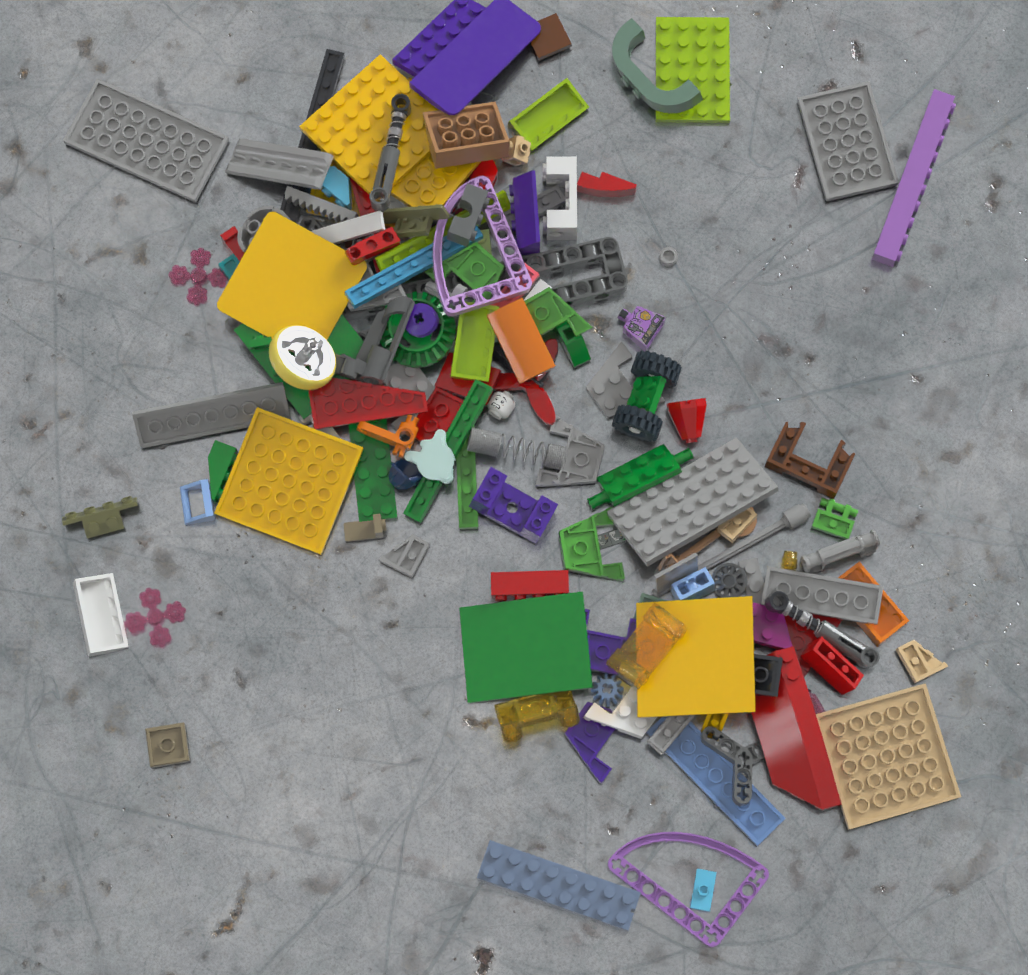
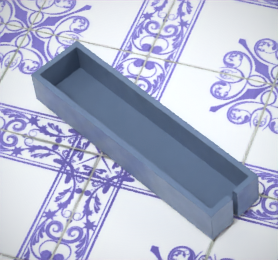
[477,840,641,933]

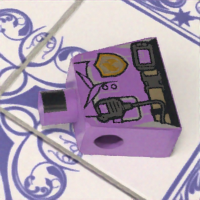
[617,306,666,351]

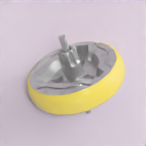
[269,325,336,390]

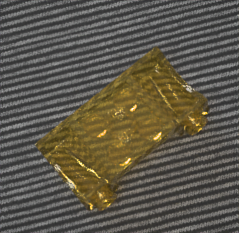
[606,602,687,690]
[494,691,580,743]

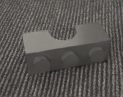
[447,183,490,247]

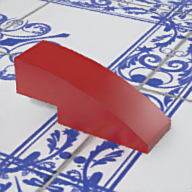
[577,172,637,197]

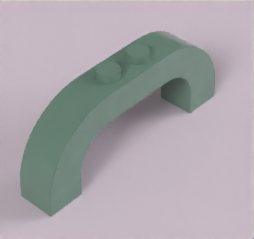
[612,18,703,113]

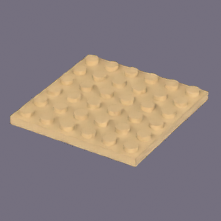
[816,683,961,830]

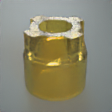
[782,551,798,570]

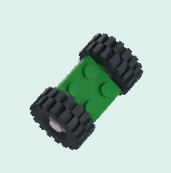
[612,351,682,442]

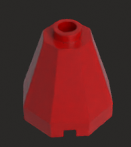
[667,398,707,443]

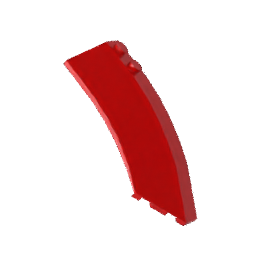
[751,646,841,811]

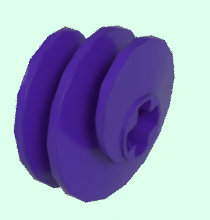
[405,303,439,338]

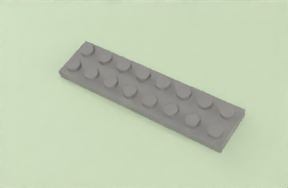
[132,382,291,448]

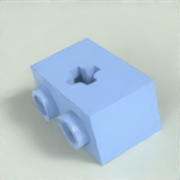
[671,567,715,600]

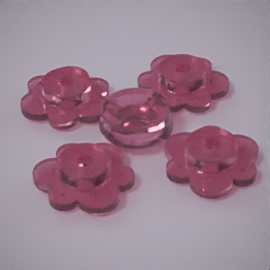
[168,248,228,305]
[124,588,186,647]

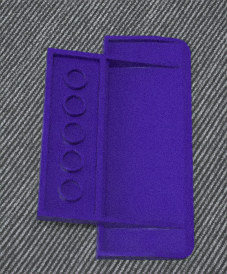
[392,0,541,115]

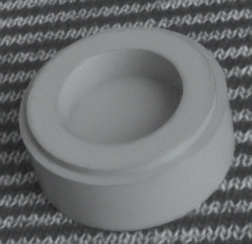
[659,247,678,267]

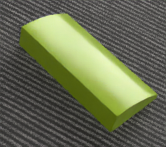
[508,78,589,151]
[450,301,499,382]

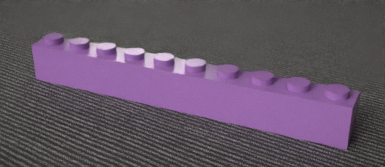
[872,89,956,267]

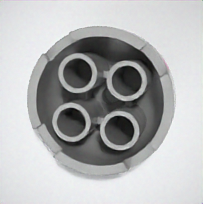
[237,206,291,253]

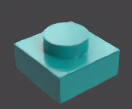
[218,253,240,280]

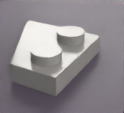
[379,534,430,578]

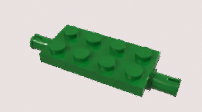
[587,444,694,510]

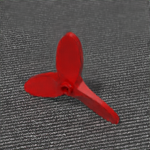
[494,339,558,425]

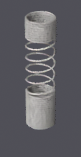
[467,427,566,470]

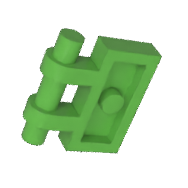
[811,498,858,540]

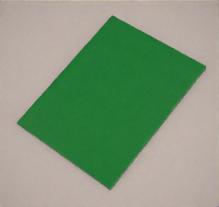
[459,591,593,703]

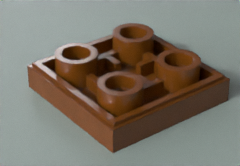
[530,13,572,61]

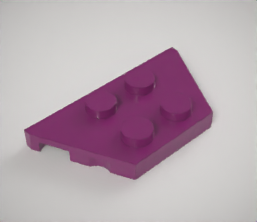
[753,602,792,650]

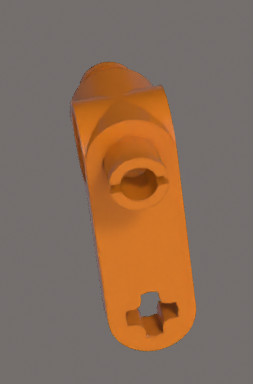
[357,415,419,458]

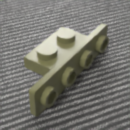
[383,204,450,238]
[62,496,138,538]

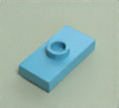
[690,869,717,912]

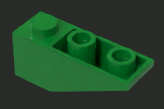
[208,440,238,505]

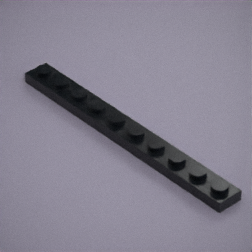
[280,49,345,224]

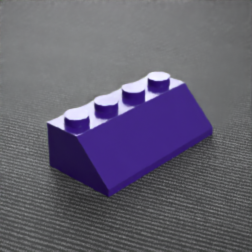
[509,170,540,255]

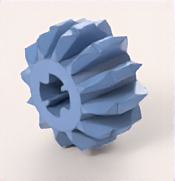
[591,673,624,707]

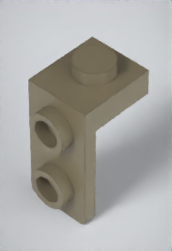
[343,514,386,542]

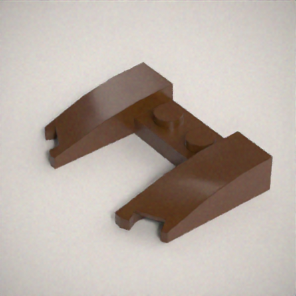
[764,422,855,499]

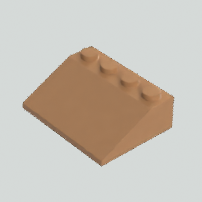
[423,101,510,169]

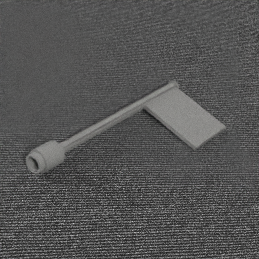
[652,503,811,598]

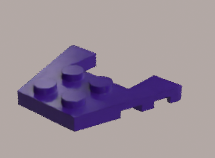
[585,609,637,676]
[564,702,615,784]

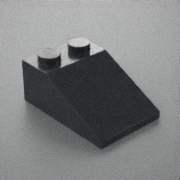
[754,654,783,697]

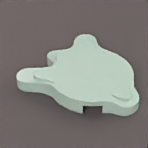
[404,429,455,484]

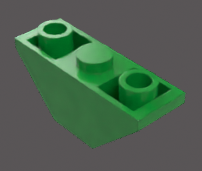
[554,321,591,368]

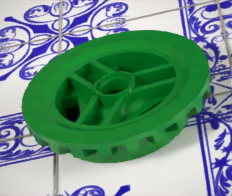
[380,291,456,368]

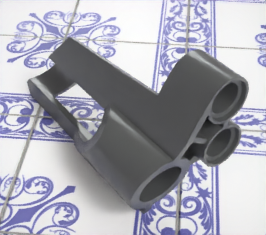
[334,296,415,385]

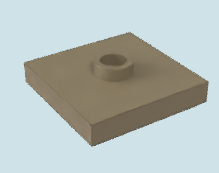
[145,722,190,768]

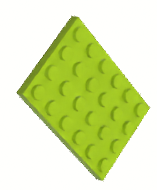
[656,17,730,123]

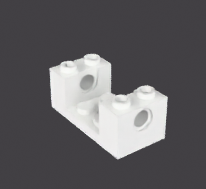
[543,156,577,240]

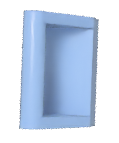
[180,479,216,525]

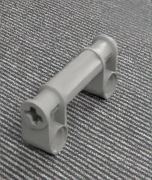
[800,529,880,575]

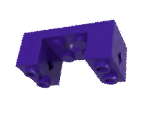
[469,467,558,544]

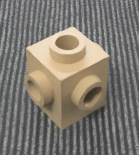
[502,135,531,166]

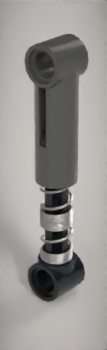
[369,94,411,212]
[765,591,880,668]

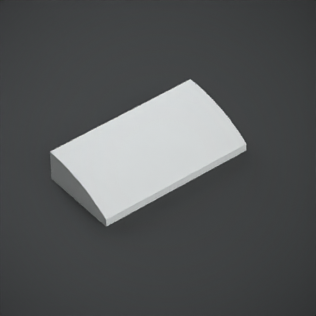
[73,573,129,657]

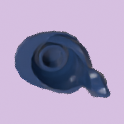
[389,459,423,490]

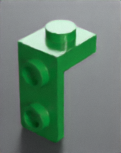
[248,335,278,377]

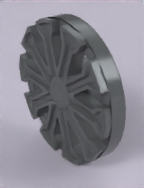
[712,563,748,598]

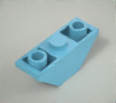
[321,166,352,210]

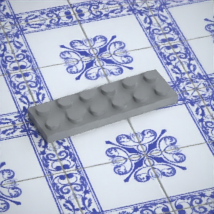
[761,566,884,625]

